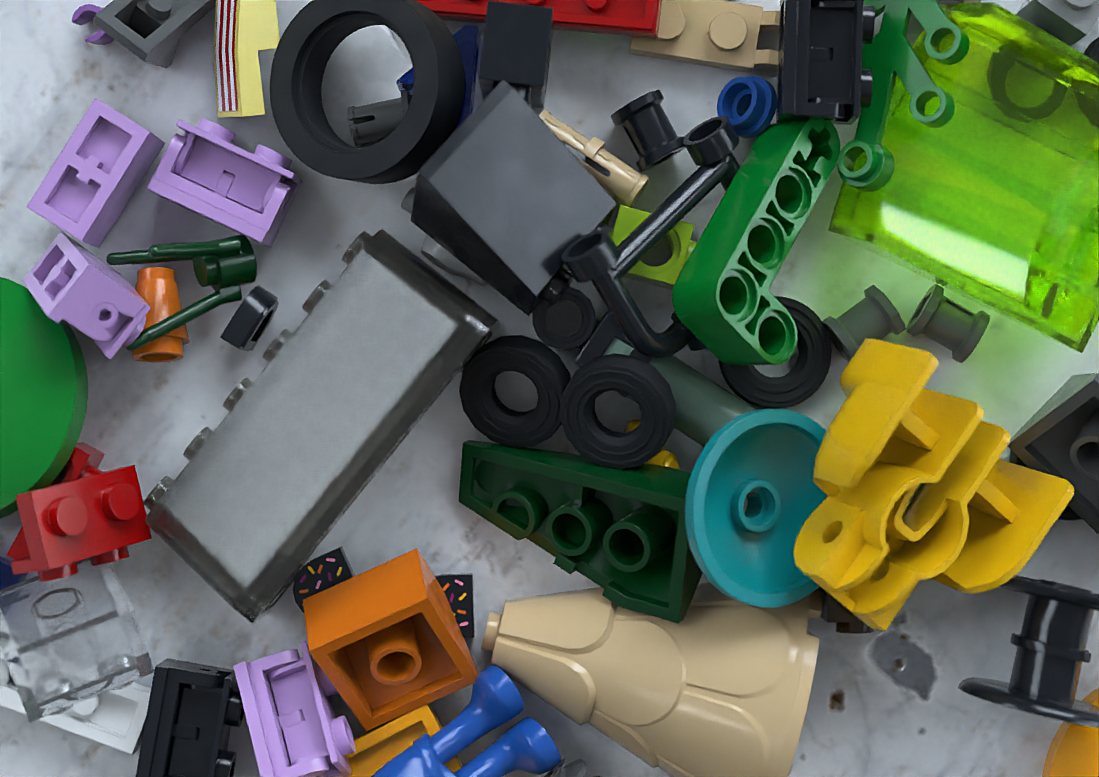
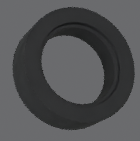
[269,0,465,184]

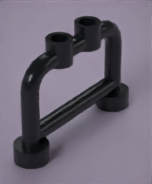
[562,116,740,359]

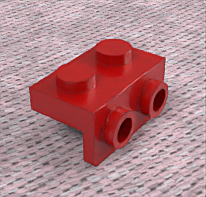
[10,465,152,582]

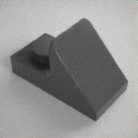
[93,0,216,68]

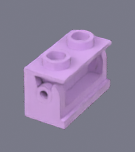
[27,98,165,248]
[146,118,302,248]
[23,231,151,359]
[233,641,356,777]

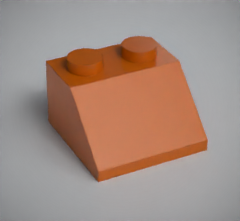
[302,548,479,731]

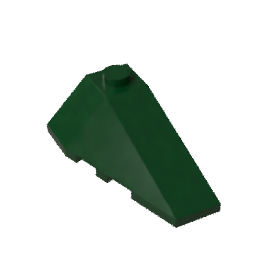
[458,440,703,624]

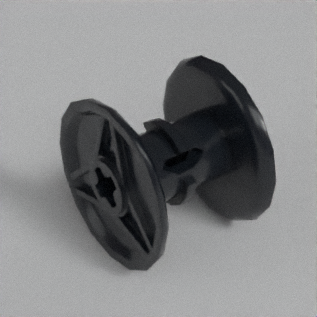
[958,575,1099,728]

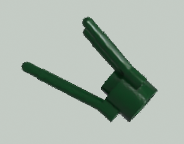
[106,235,257,351]

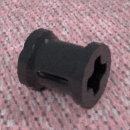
[611,89,686,172]

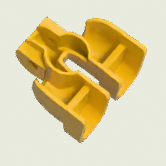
[793,338,1074,631]

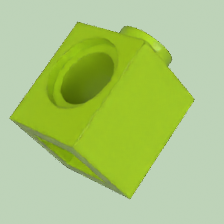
[611,205,697,290]

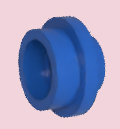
[717,76,777,139]

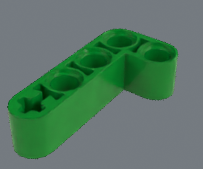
[672,118,840,366]

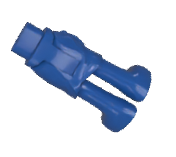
[372,664,561,777]

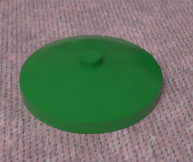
[0,277,88,519]

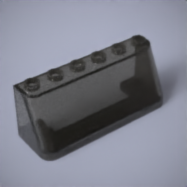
[143,229,501,624]

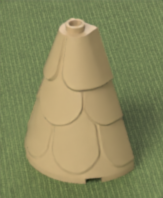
[481,582,822,777]

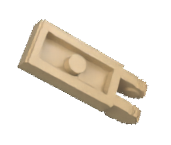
[629,0,780,73]

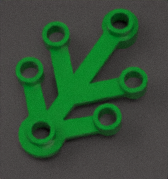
[837,0,970,192]

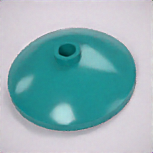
[685,409,828,608]

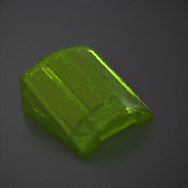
[828,2,1099,353]

